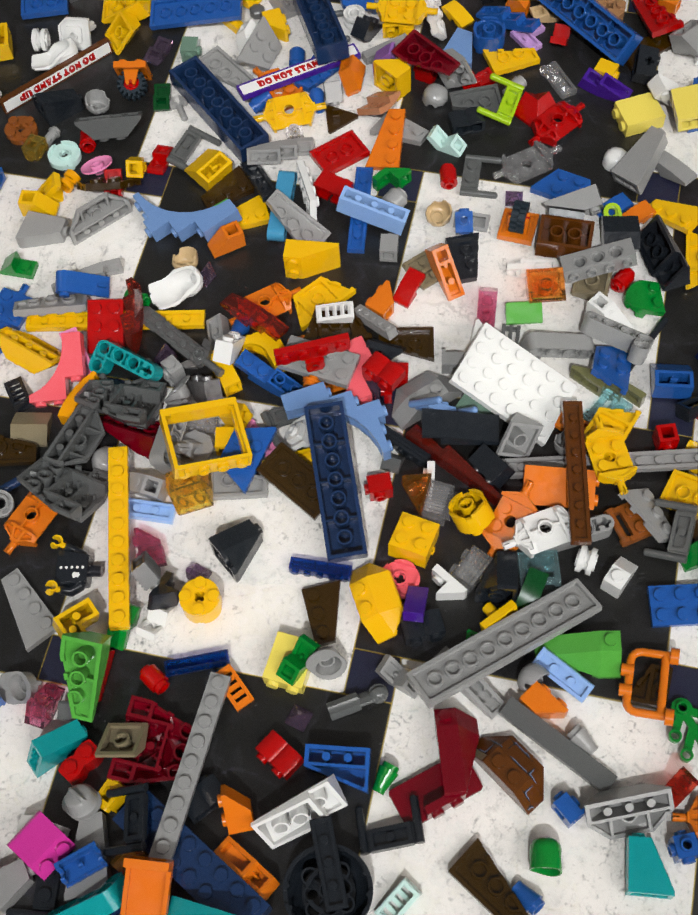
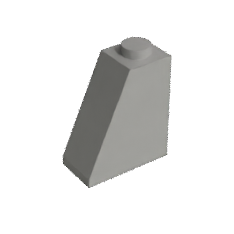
[15,210,71,249]
[0,859,36,915]

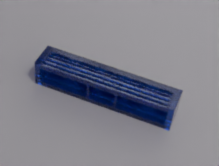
[289,557,353,582]
[164,649,231,677]

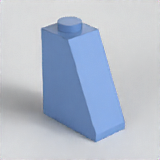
[443,27,472,70]

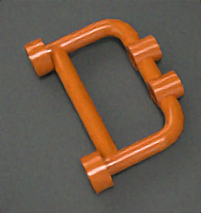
[618,647,680,727]

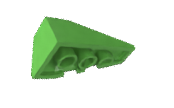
[59,631,111,723]
[535,631,622,679]

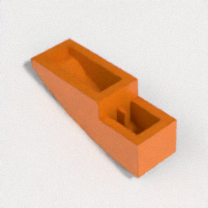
[214,835,280,901]

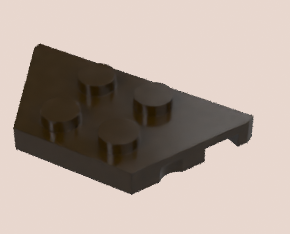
[76,176,142,191]
[304,310,372,341]

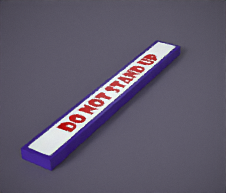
[236,43,361,101]

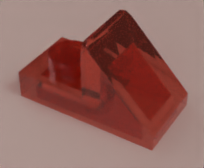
[665,766,698,808]

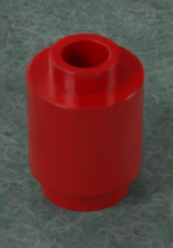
[439,163,458,190]
[610,268,635,293]
[139,664,170,695]

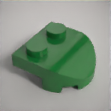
[623,280,666,318]

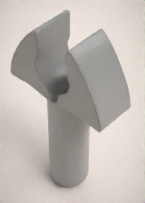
[170,95,188,121]

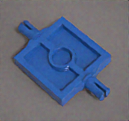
[0,284,32,330]

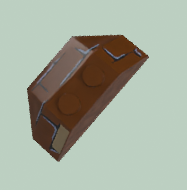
[474,736,544,815]

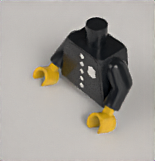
[45,535,103,597]

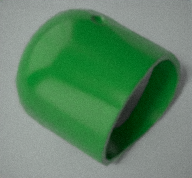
[529,837,562,877]

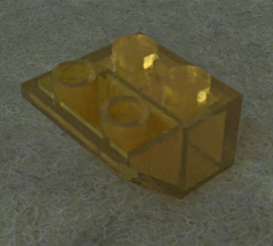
[165,471,214,516]

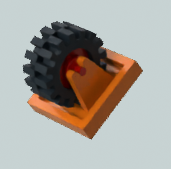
[113,59,152,101]
[497,200,540,246]

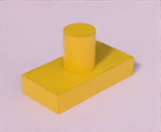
[480,599,518,631]

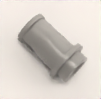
[41,126,61,148]

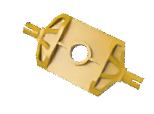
[366,0,438,25]
[253,92,327,133]
[585,416,638,495]

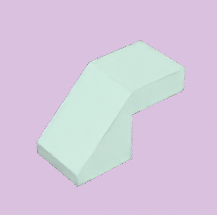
[426,125,467,158]

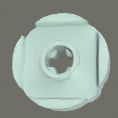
[47,140,82,171]

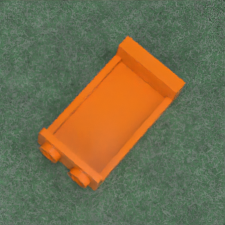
[522,465,600,510]
[120,855,174,915]

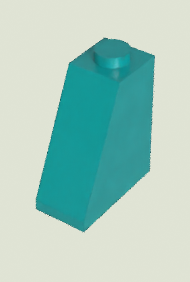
[27,719,88,778]
[625,833,675,900]

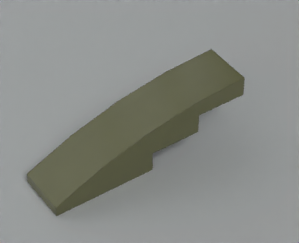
[569,365,646,408]

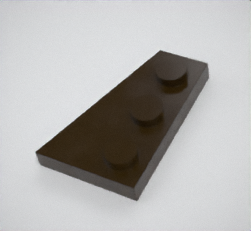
[302,580,341,647]

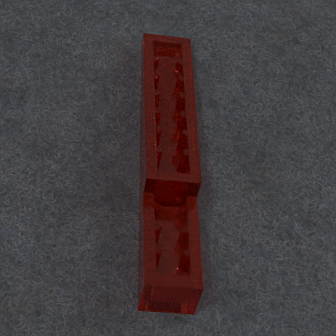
[406,424,502,507]

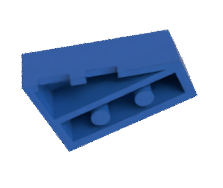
[304,744,371,794]

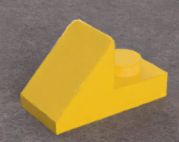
[37,172,64,202]

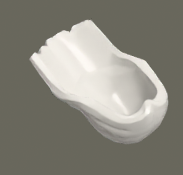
[31,37,78,71]
[148,266,203,310]

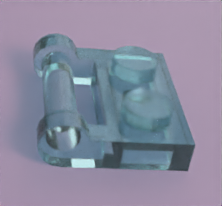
[583,388,634,422]
[517,550,561,589]

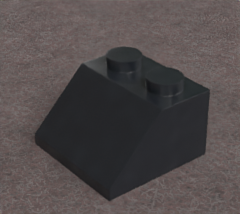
[601,216,641,252]

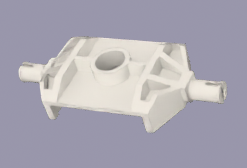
[501,505,570,559]

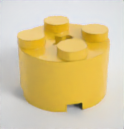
[448,489,495,536]
[179,576,222,624]

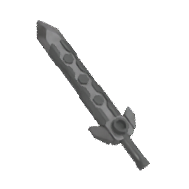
[135,306,225,377]

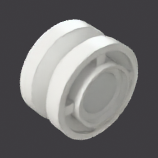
[343,5,366,30]
[31,28,51,52]
[574,545,599,576]

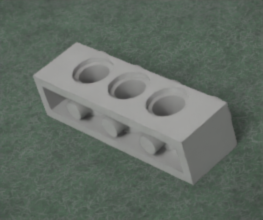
[559,237,637,284]

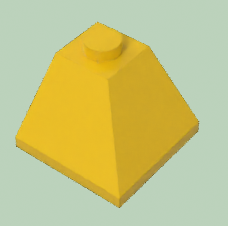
[104,10,141,55]

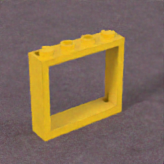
[159,397,253,479]

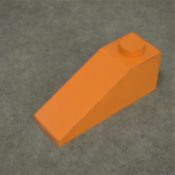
[425,243,465,301]

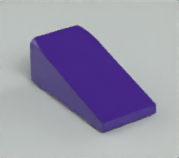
[403,586,429,623]

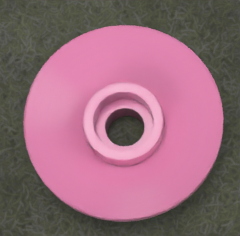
[80,155,113,175]

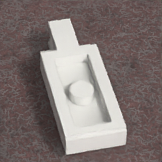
[506,259,557,278]

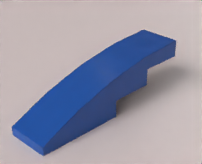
[475,6,541,33]

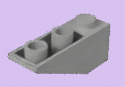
[129,471,170,503]

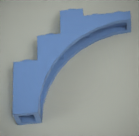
[133,192,242,242]
[280,381,393,461]

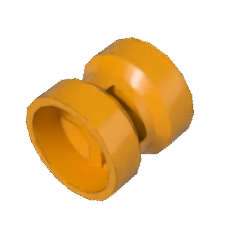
[60,169,81,193]

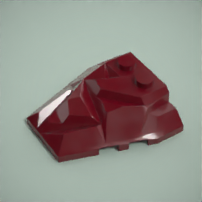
[106,695,192,784]

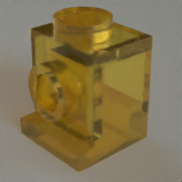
[21,133,49,162]

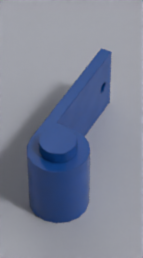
[55,270,110,298]

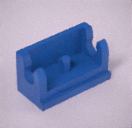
[53,841,109,888]

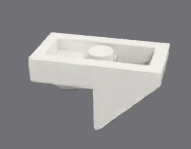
[432,564,468,601]

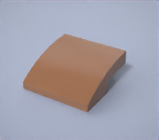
[357,91,401,116]

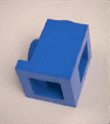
[551,791,585,829]

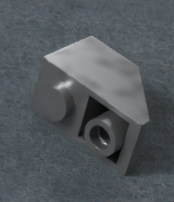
[186,375,223,403]

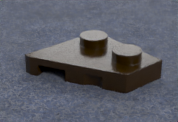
[631,664,673,708]

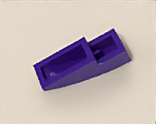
[577,67,633,102]

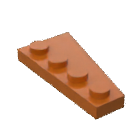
[365,109,406,170]

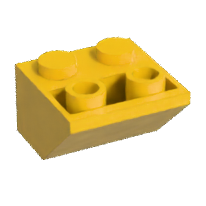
[184,149,232,191]

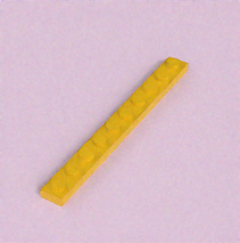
[25,310,206,332]
[108,446,130,631]

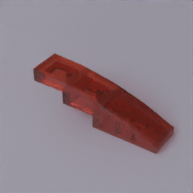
[120,277,144,353]
[220,293,289,341]

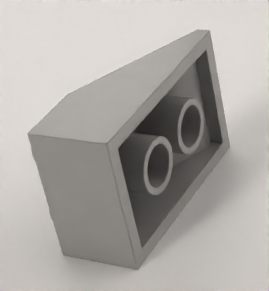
[544,184,604,216]

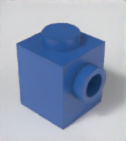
[455,208,473,235]

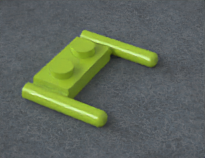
[476,73,525,126]

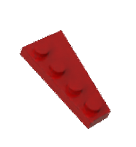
[631,0,684,38]

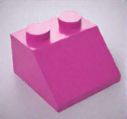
[7,810,76,881]

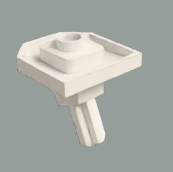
[58,16,96,50]
[283,415,310,451]

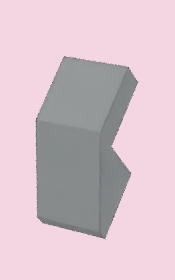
[375,654,418,699]

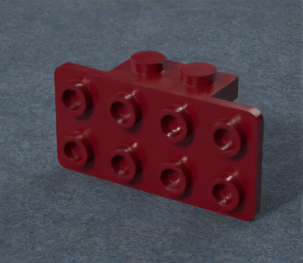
[389,763,483,823]

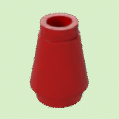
[79,131,96,153]

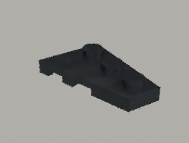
[445,232,479,284]

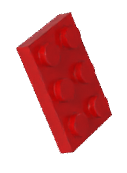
[309,130,370,174]
[87,299,125,355]

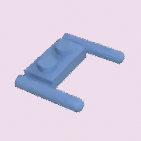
[408,396,478,413]

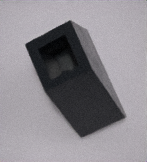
[350,15,382,42]

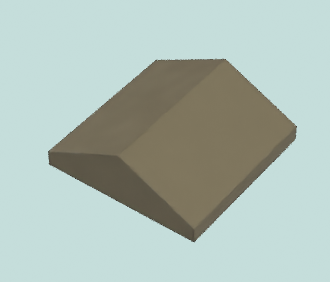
[571,272,613,301]
[10,412,53,447]
[94,723,148,758]

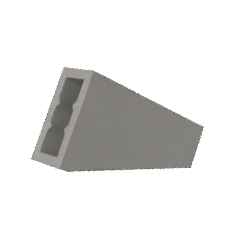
[611,126,668,195]
[64,810,112,903]

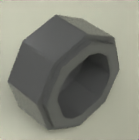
[250,4,265,19]

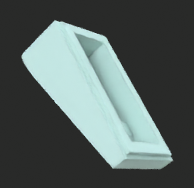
[374,878,422,915]

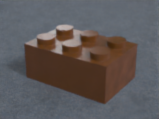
[535,214,595,259]

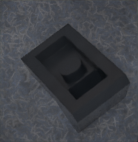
[366,338,406,360]
[147,571,180,610]

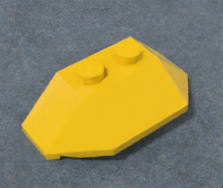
[0,326,61,374]
[349,563,403,644]

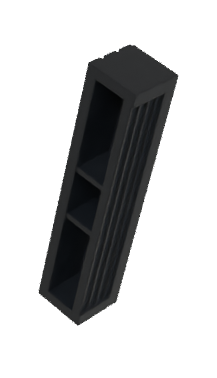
[384,424,431,468]

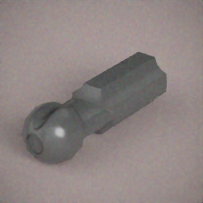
[326,683,388,721]

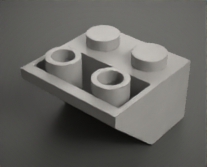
[669,20,698,56]
[438,48,477,89]

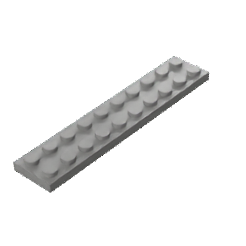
[406,578,602,709]

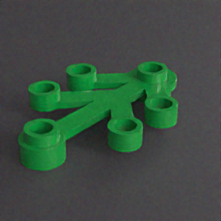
[668,698,698,763]

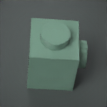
[180,36,202,62]

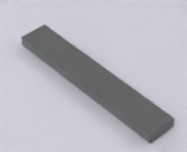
[499,696,618,792]

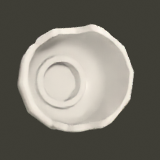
[602,147,627,172]

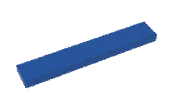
[347,167,373,254]

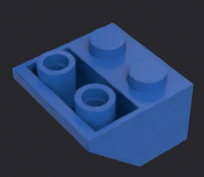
[650,364,694,399]

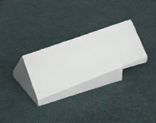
[250,773,348,849]

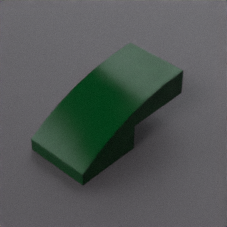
[153,83,171,112]
[516,567,549,609]

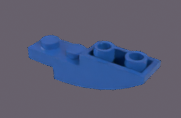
[234,349,304,398]

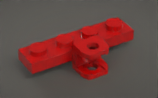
[273,332,350,372]

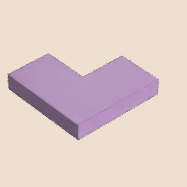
[510,23,545,51]

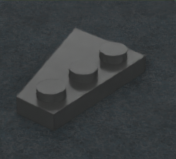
[449,83,502,113]

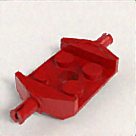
[528,101,585,147]

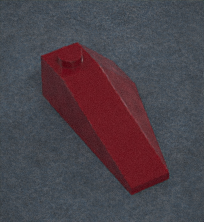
[391,29,461,76]
[100,415,160,459]
[434,707,480,796]

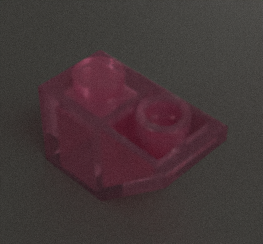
[477,287,498,327]
[132,527,167,567]
[24,683,65,729]

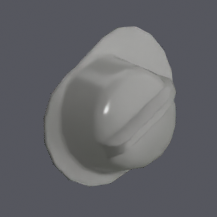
[161,375,192,404]
[306,646,347,680]
[0,671,42,705]
[62,784,102,821]

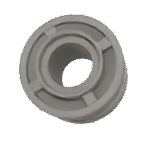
[0,490,15,518]

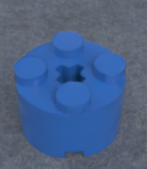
[473,16,506,54]

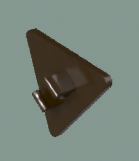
[325,105,358,134]

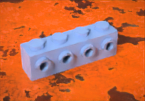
[336,185,410,236]

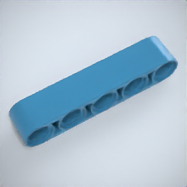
[267,170,297,242]

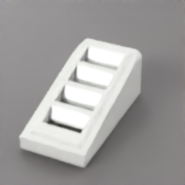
[315,301,354,323]

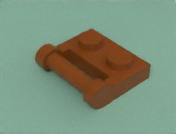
[603,502,652,547]

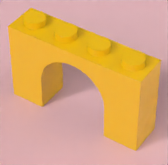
[210,325,285,397]

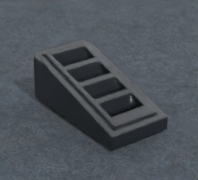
[3,376,34,412]
[675,394,698,423]

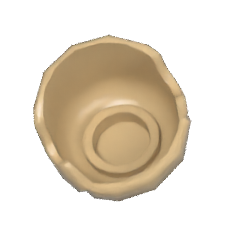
[425,200,452,227]
[172,246,199,269]

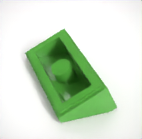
[505,301,543,325]

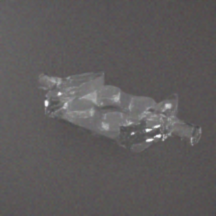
[492,140,562,184]

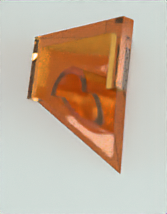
[402,473,432,516]

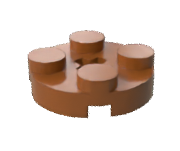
[4,116,38,145]

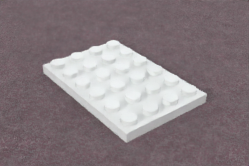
[449,323,577,447]

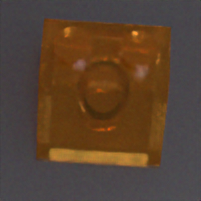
[525,267,566,303]

